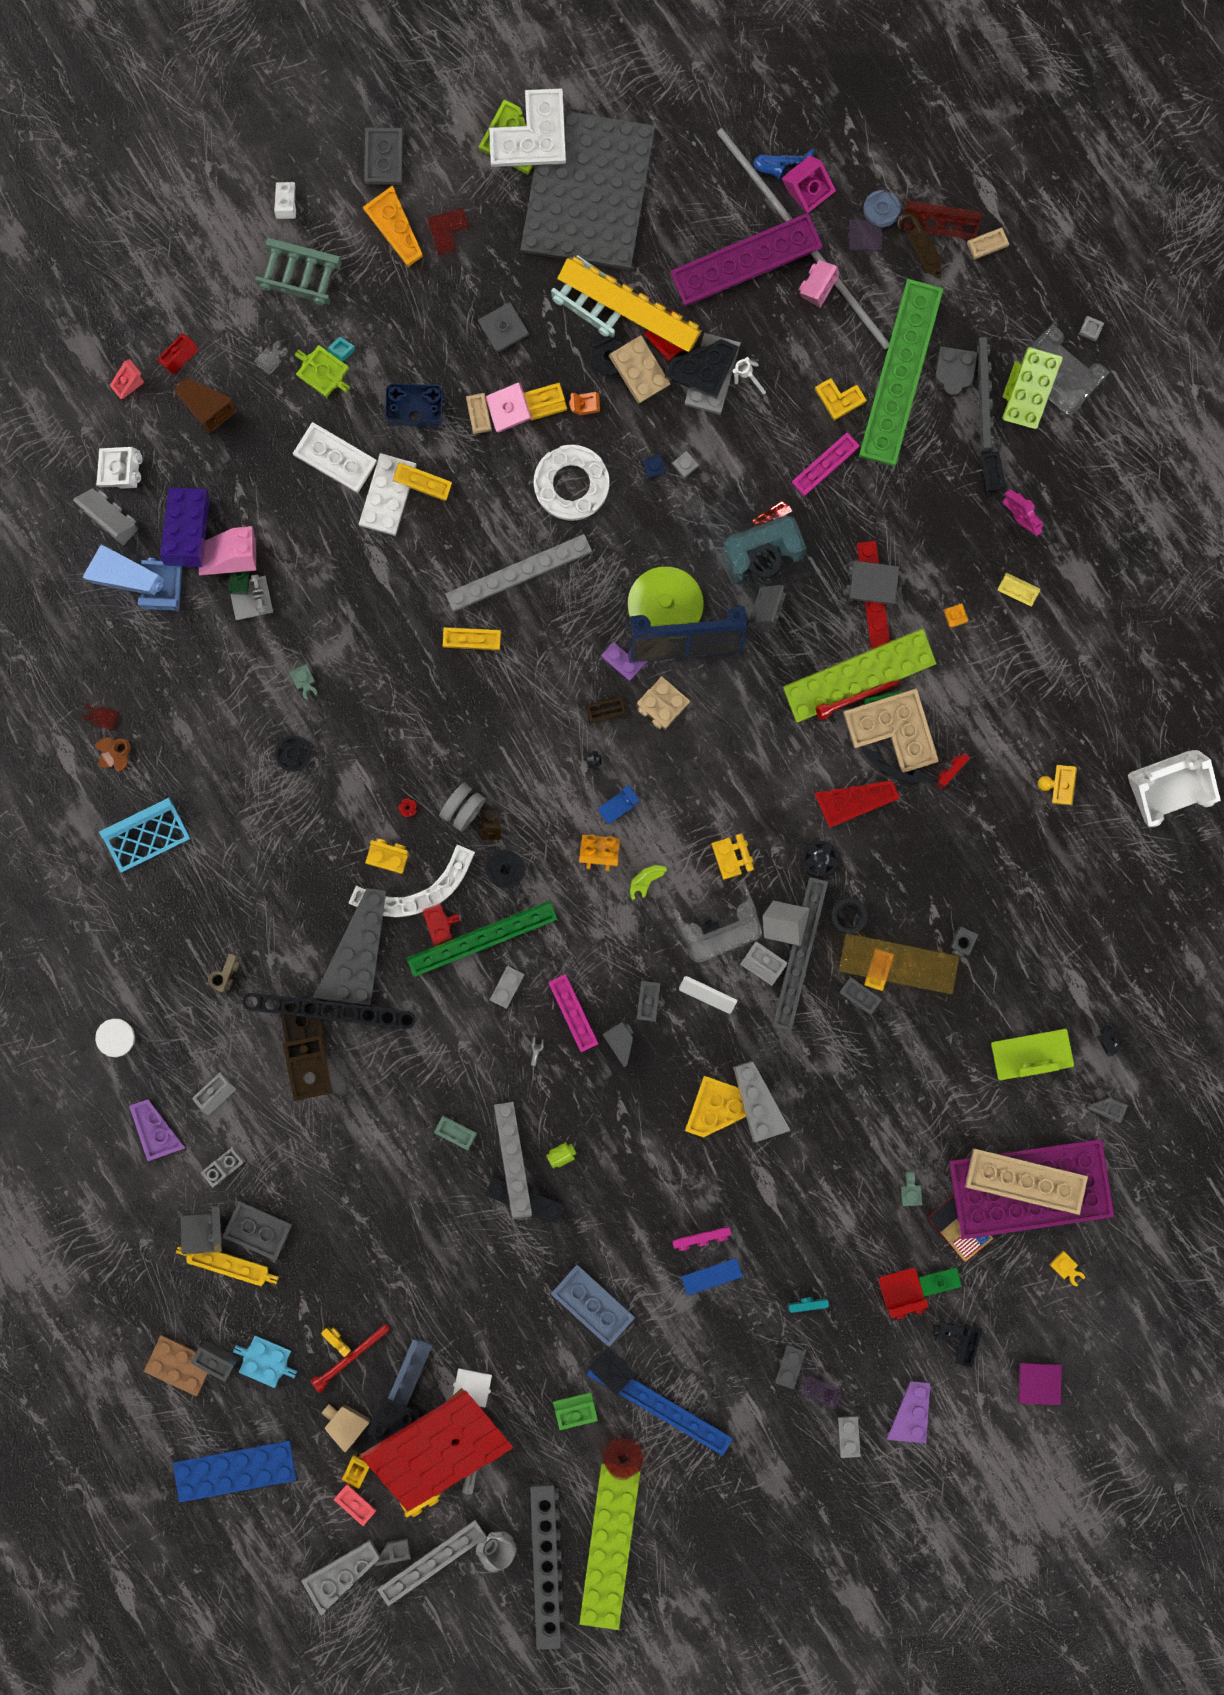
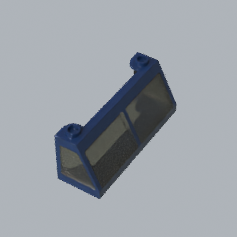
[625,606,747,663]

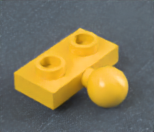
[1038,765,1077,806]

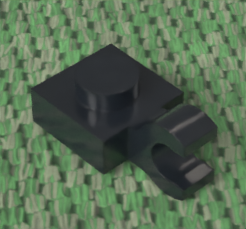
[700,917,721,938]

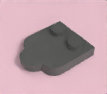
[935,346,977,395]

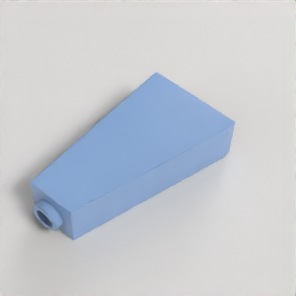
[83,544,164,596]

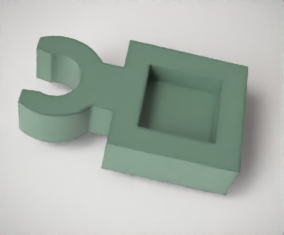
[289,664,318,701]

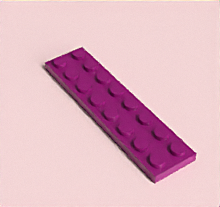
[670,213,823,307]

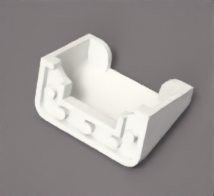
[1128,750,1221,827]

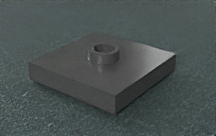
[478,302,529,353]

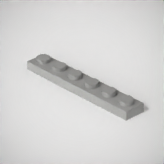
[494,1102,532,1219]
[377,1519,487,1606]

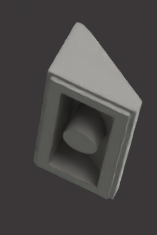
[192,1072,236,1115]

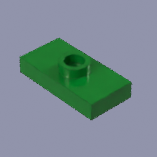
[918,1267,962,1297]

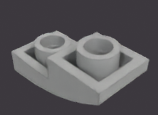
[201,1146,246,1188]

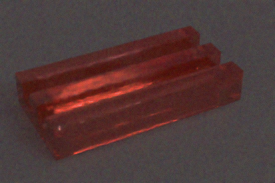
[752,502,792,531]

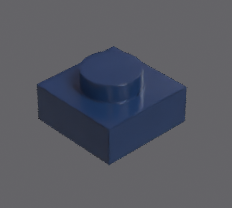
[642,454,666,479]

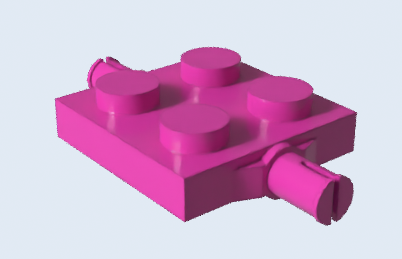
[1003,489,1043,536]

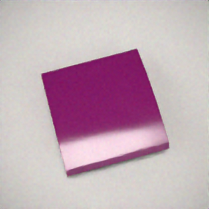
[1018,1363,1062,1405]

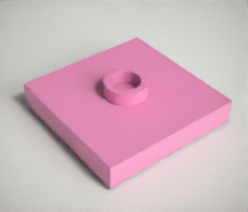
[485,383,532,433]

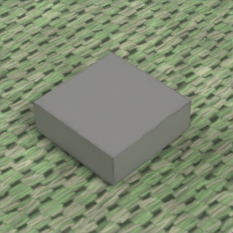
[1079,316,1104,342]

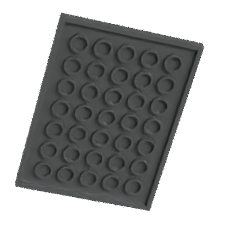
[520,111,655,270]

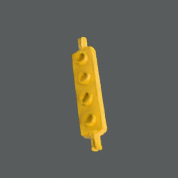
[176,1245,279,1286]

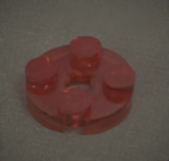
[604,1439,643,1480]

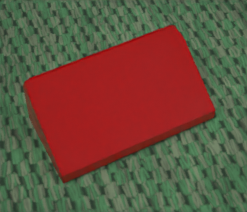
[157,333,199,375]

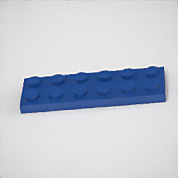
[173,1440,297,1503]

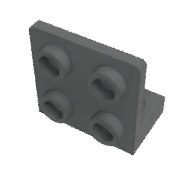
[180,1206,222,1254]

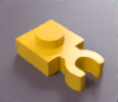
[1049,1251,1085,1287]
[321,1326,351,1357]

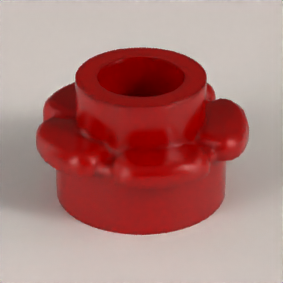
[398,798,417,817]

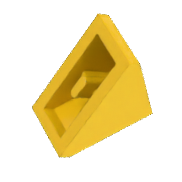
[342,1452,370,1489]

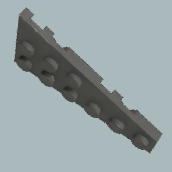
[313,888,387,1006]

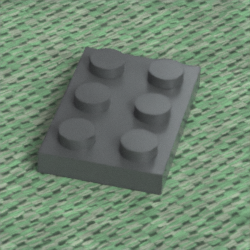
[364,128,403,185]
[223,1201,293,1261]

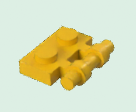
[711,834,754,880]

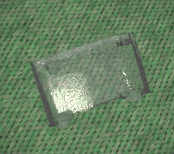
[1019,324,1110,414]

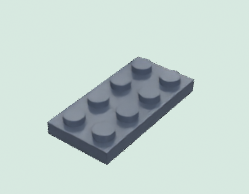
[551,1265,635,1347]

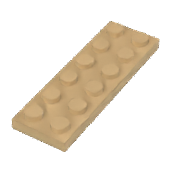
[965,1149,1088,1215]

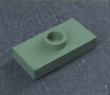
[434,1116,477,1150]

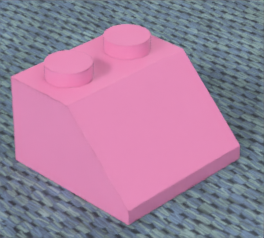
[799,260,839,308]

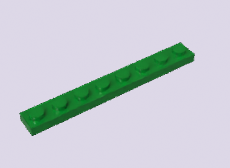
[407,901,557,977]

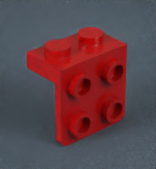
[878,1268,929,1320]

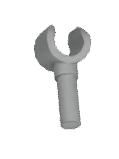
[531,1037,544,1066]

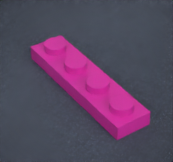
[791,433,860,497]
[548,974,598,1052]

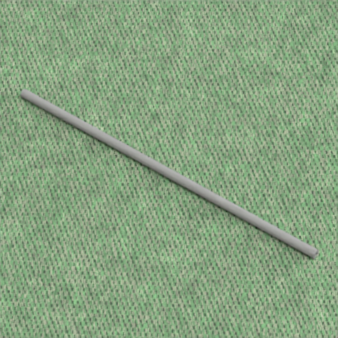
[717,128,889,350]

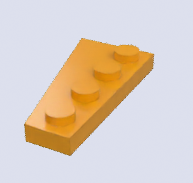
[363,185,423,267]

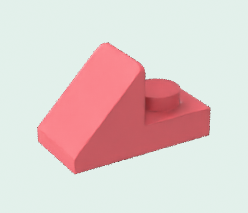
[110,359,144,399]

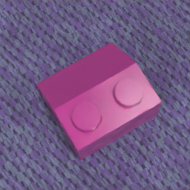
[782,156,836,213]

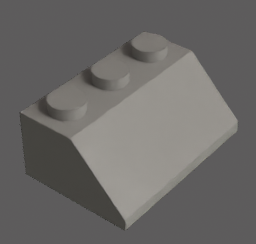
[73,488,138,546]

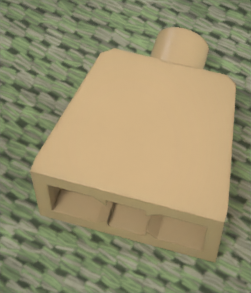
[322,1404,371,1452]

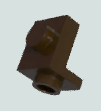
[481,810,501,841]

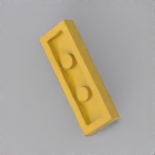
[392,462,452,501]
[443,628,501,650]

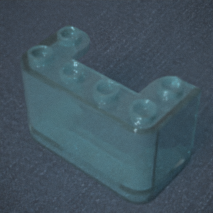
[722,516,807,585]

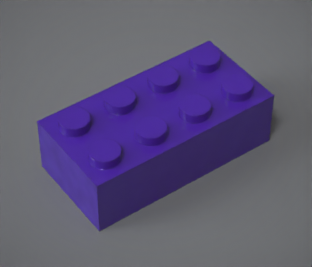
[160,487,210,567]

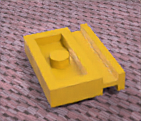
[524,383,567,421]

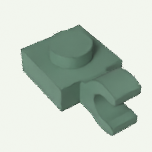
[900,1172,922,1206]

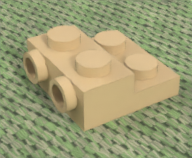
[636,676,690,730]

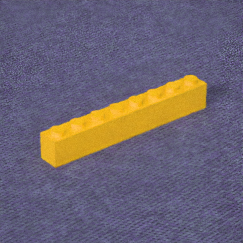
[557,256,702,352]

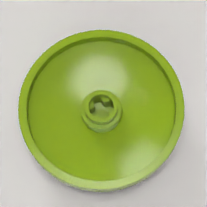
[628,567,703,640]

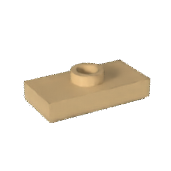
[967,228,1009,260]
[466,393,492,434]

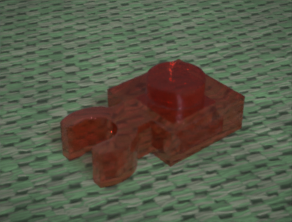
[82,705,119,731]

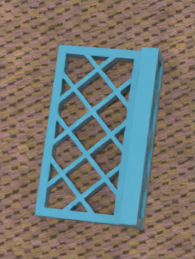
[99,797,191,872]

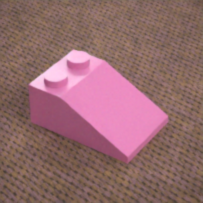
[199,526,256,575]

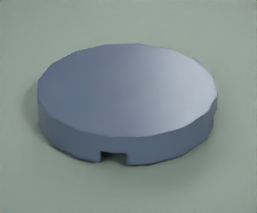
[863,190,901,227]

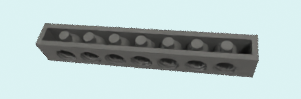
[530,1483,565,1650]

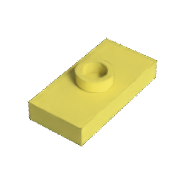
[997,573,1040,607]

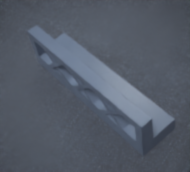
[388,1337,433,1407]

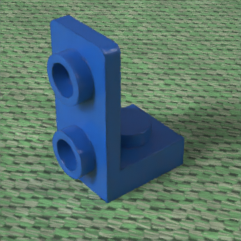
[598,785,640,824]

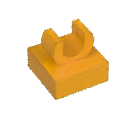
[943,604,968,628]

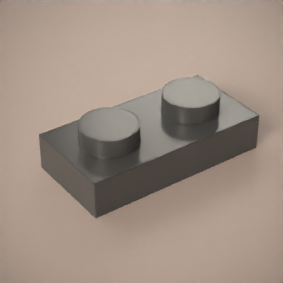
[839,977,882,1015]
[637,981,660,1022]
[775,1345,806,1389]

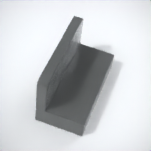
[191,1340,239,1382]

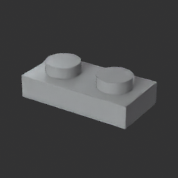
[490,966,524,1009]
[838,1416,861,1458]

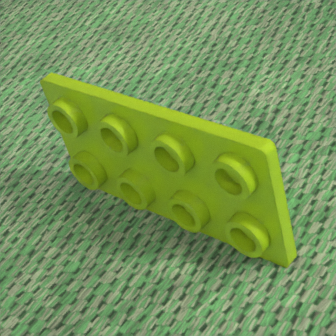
[1002,347,1063,429]
[991,1029,1074,1080]

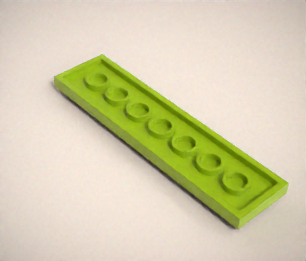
[782,628,936,723]
[579,1463,641,1630]

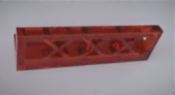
[902,201,982,239]

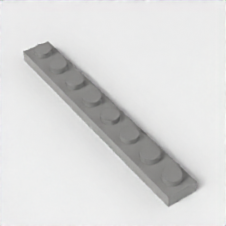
[445,534,592,612]

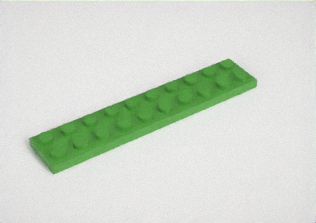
[859,279,944,467]

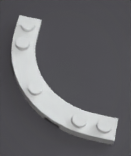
[349,845,475,917]

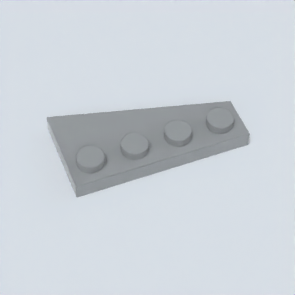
[301,1539,381,1616]

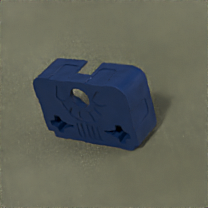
[385,383,444,427]

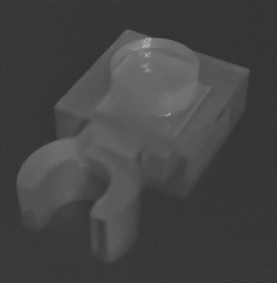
[254,341,288,376]

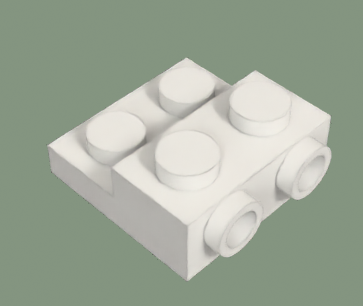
[96,447,142,489]

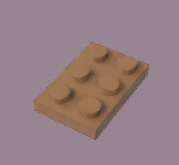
[144,1335,208,1396]

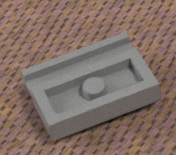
[740,942,788,986]

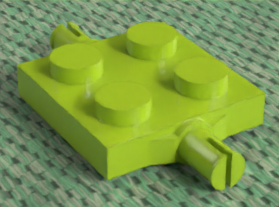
[295,345,350,398]

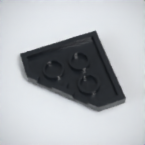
[665,339,739,399]

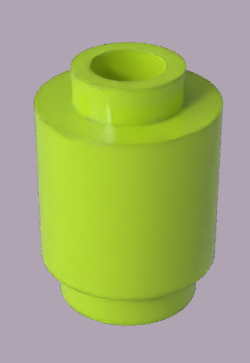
[546,1142,576,1169]

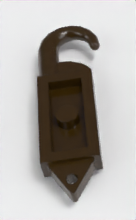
[897,212,943,279]

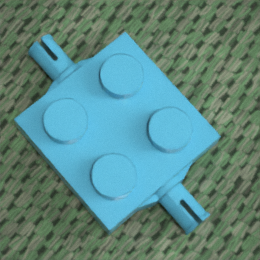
[233,1335,297,1388]

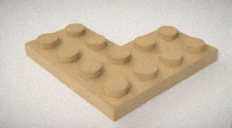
[843,688,939,773]

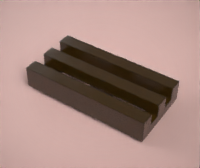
[585,696,627,724]

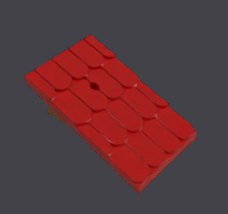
[360,1388,513,1512]

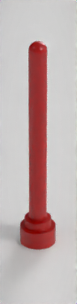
[815,680,900,720]
[310,1325,390,1393]

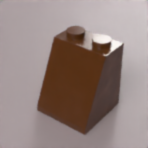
[173,378,237,434]

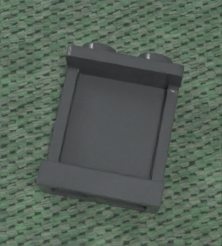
[845,561,899,608]

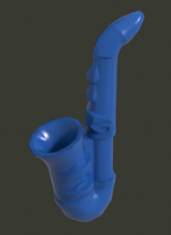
[753,149,815,180]

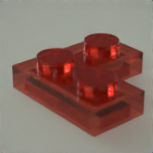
[427,208,468,255]

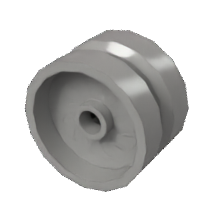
[439,782,486,832]

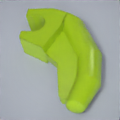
[630,865,667,900]

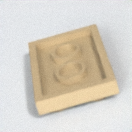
[608,336,670,404]

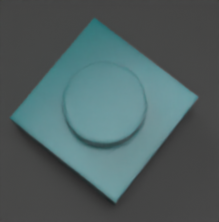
[328,337,355,362]

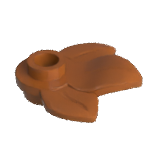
[95,737,131,772]

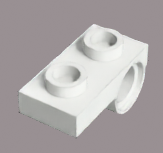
[274,182,296,219]

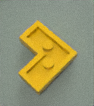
[814,378,867,421]

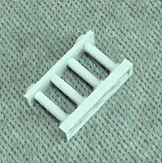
[551,255,622,338]

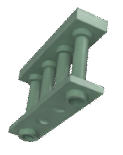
[255,237,342,305]

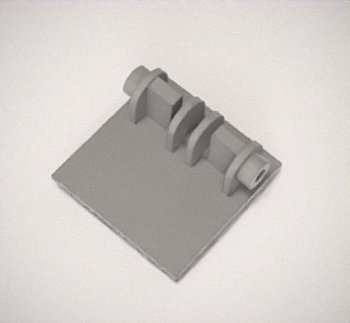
[228,575,273,620]

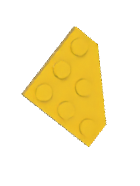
[685,1076,746,1137]

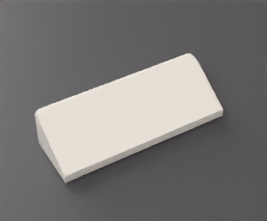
[679,976,737,1014]

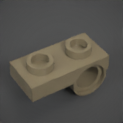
[208,953,240,993]

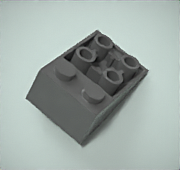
[748,585,786,633]

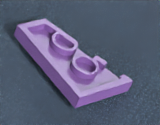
[129,1100,185,1161]
[886,1381,930,1443]

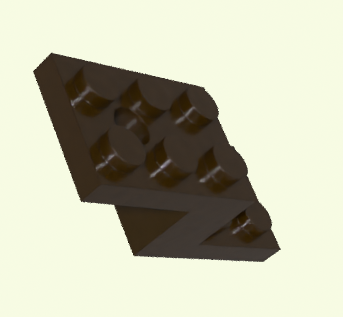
[280,998,333,1101]

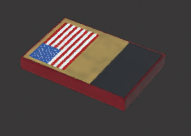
[927,1195,995,1263]

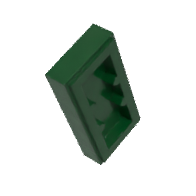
[228,571,251,595]

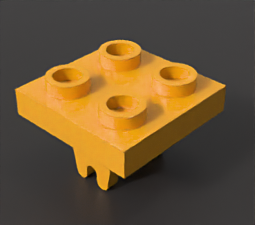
[579,834,620,871]

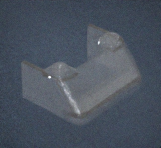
[672,881,762,963]

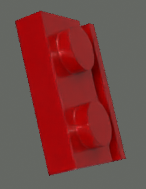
[936,753,970,790]

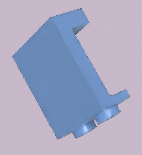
[138,558,182,611]

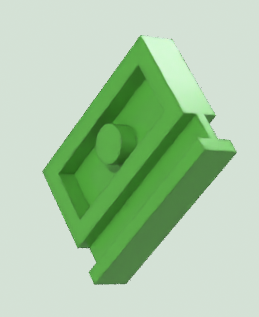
[553,1392,598,1430]

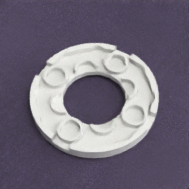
[534,445,609,520]

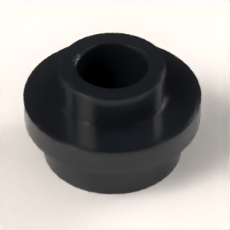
[587,751,602,770]

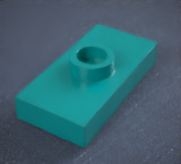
[788,1297,829,1313]

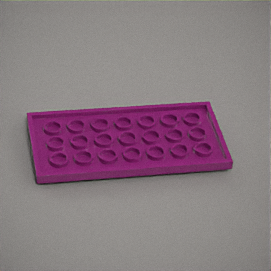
[949,1139,1114,1239]

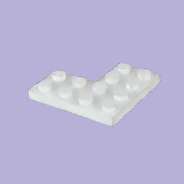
[489,89,566,167]

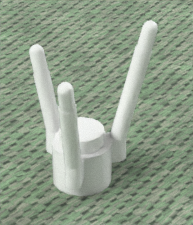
[733,357,766,394]

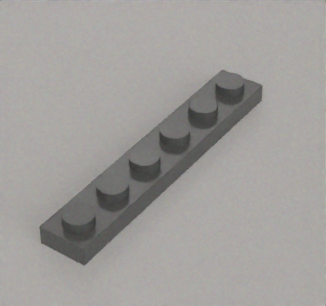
[977,337,994,453]

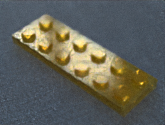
[838,933,959,995]

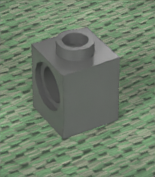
[949,927,979,958]

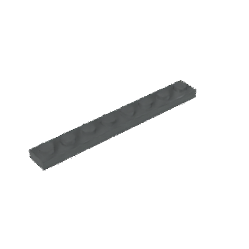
[772,877,828,1031]

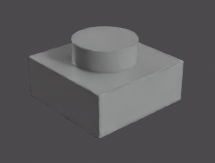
[672,451,699,479]

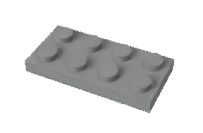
[684,333,741,415]

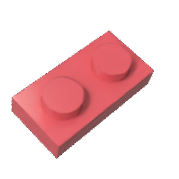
[334,1483,377,1526]

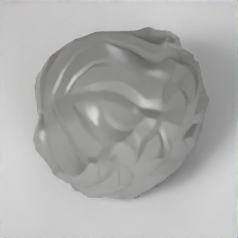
[476,1531,517,1572]

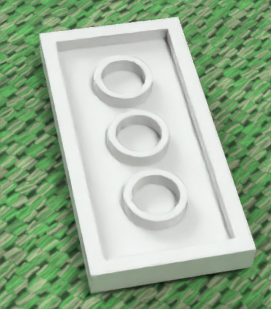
[293,422,377,494]
[359,453,417,536]

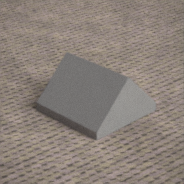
[763,901,810,946]

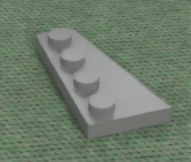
[733,1061,791,1142]

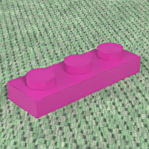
[672,1226,731,1251]

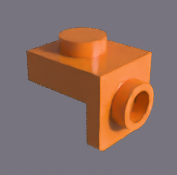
[569,392,600,416]

